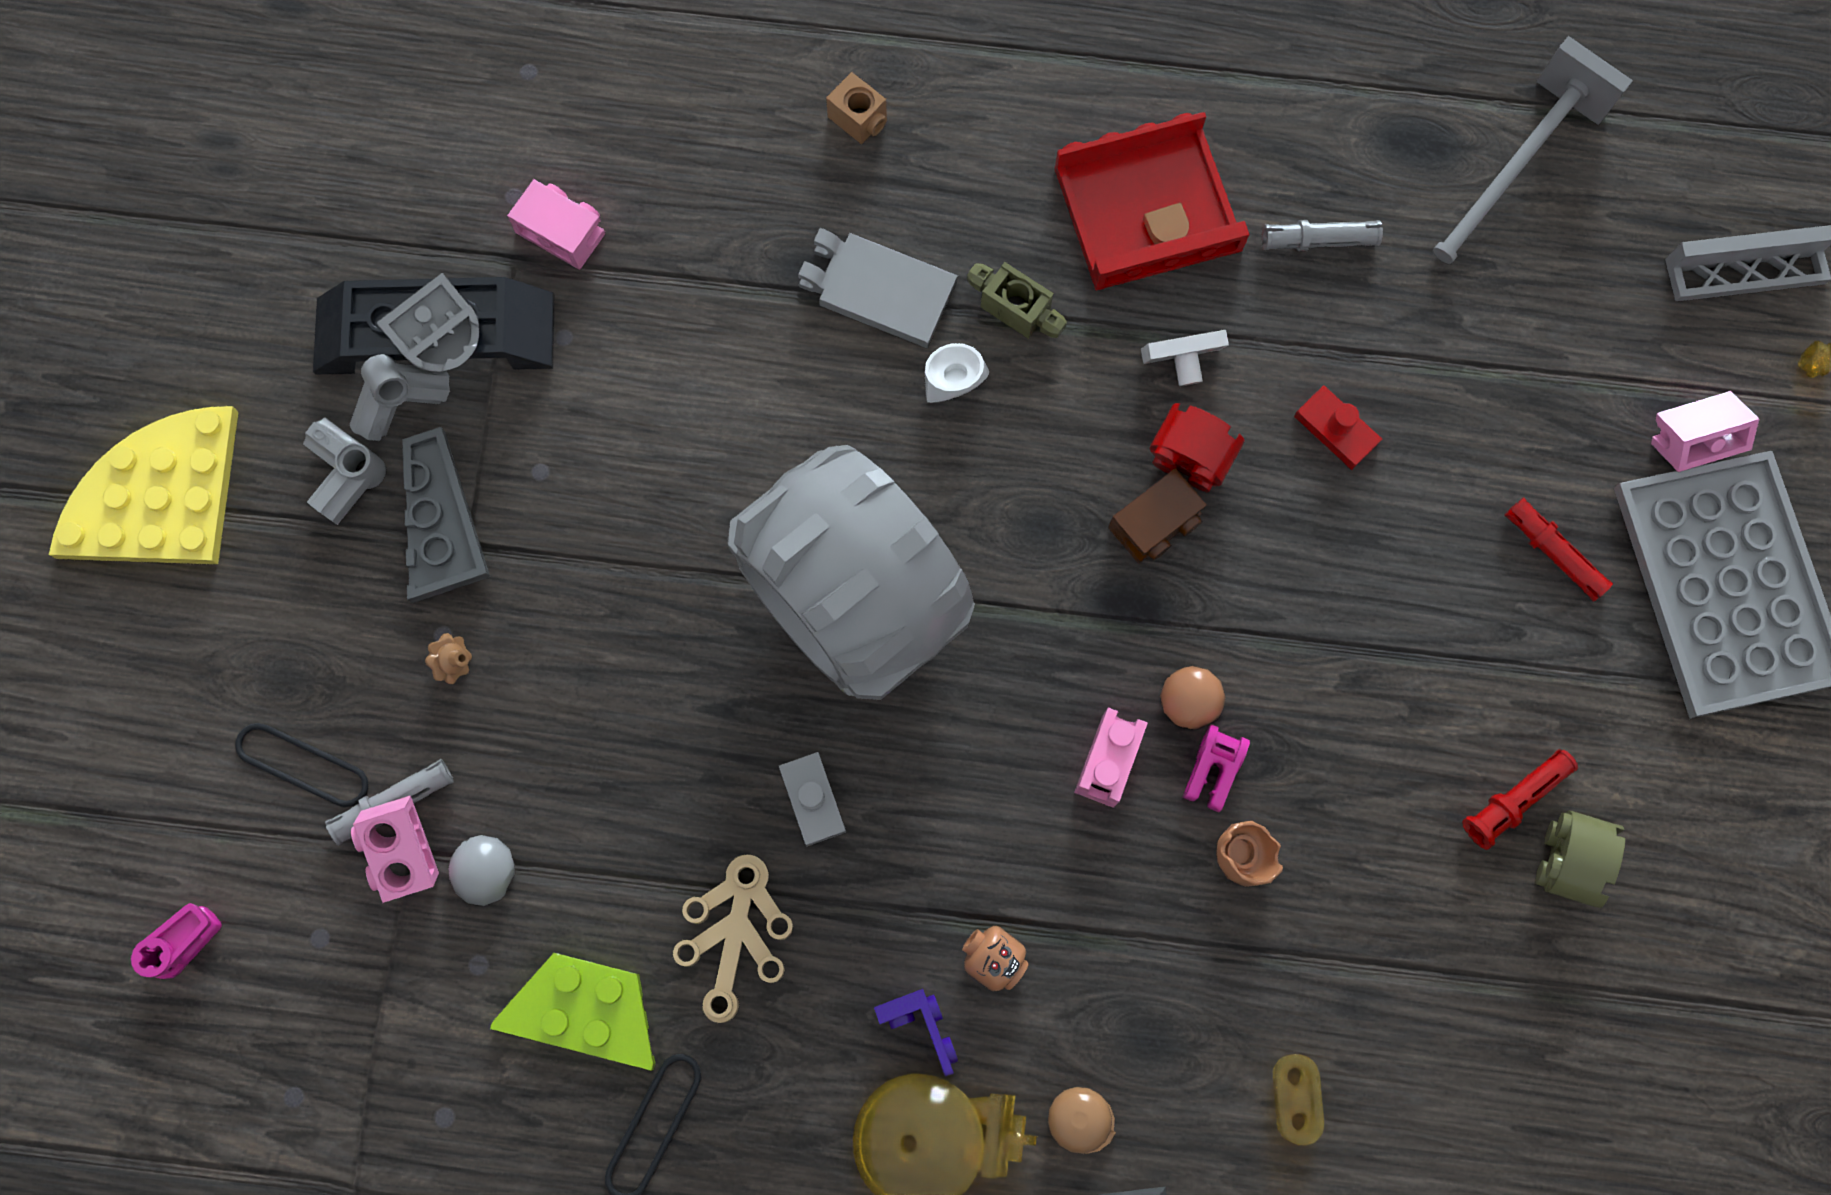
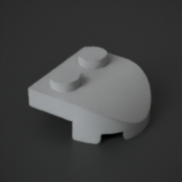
[377,273,479,372]

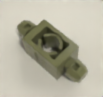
[967,262,1067,339]

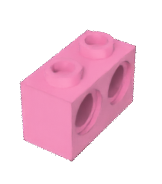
[351,796,439,903]

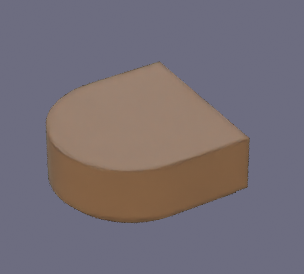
[1143,202,1189,244]

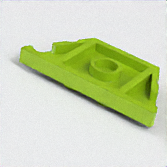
[490,953,655,1071]

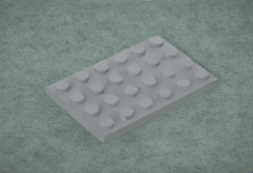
[1614,451,1831,719]

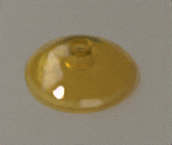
[853,1074,983,1195]

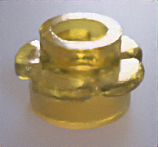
[1798,340,1831,378]

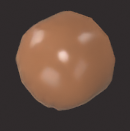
[1160,666,1226,729]
[1216,821,1283,887]

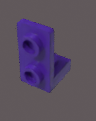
[874,989,958,1077]

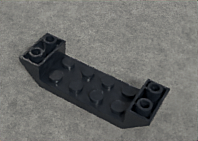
[313,277,555,375]

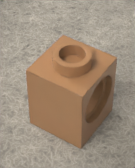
[826,72,887,144]

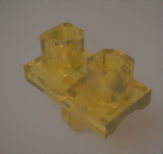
[962,1093,1037,1179]

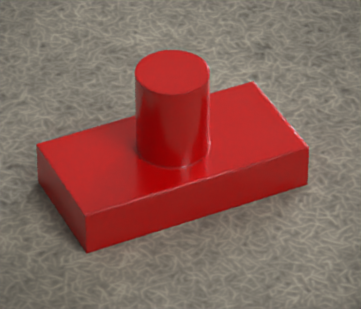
[1294,385,1382,470]

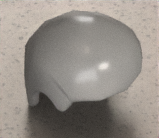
[448,835,515,906]

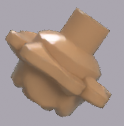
[425,633,472,684]

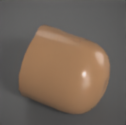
[1048,1087,1116,1154]

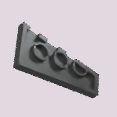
[402,427,490,603]

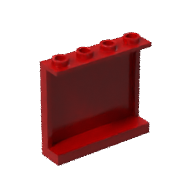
[1054,112,1250,291]

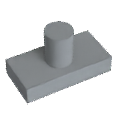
[779,752,846,846]

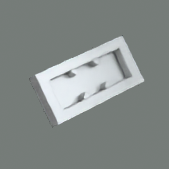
[1141,330,1229,386]

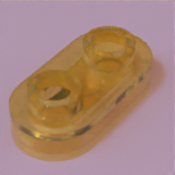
[1273,1054,1324,1145]

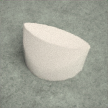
[925,344,989,403]

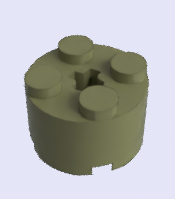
[1535,810,1625,908]

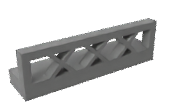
[1665,225,1831,301]

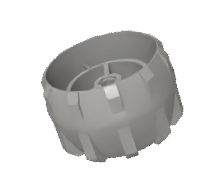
[728,445,975,700]

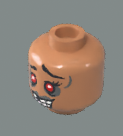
[962,926,1028,991]

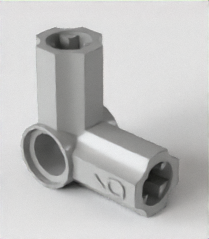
[350,354,450,441]
[303,417,386,525]

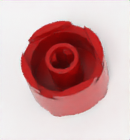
[1149,403,1245,492]

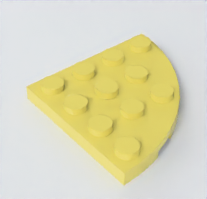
[49,406,238,564]

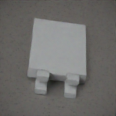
[798,228,958,349]

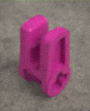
[1183,724,1250,813]
[131,903,222,979]

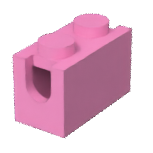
[507,179,605,270]
[1651,391,1759,472]
[1074,708,1148,808]

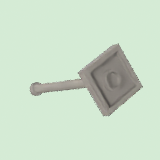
[1433,36,1633,264]

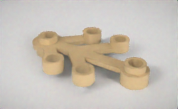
[673,855,793,1023]

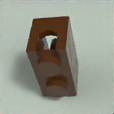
[1108,468,1207,564]

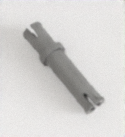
[1261,220,1383,252]
[325,759,454,845]

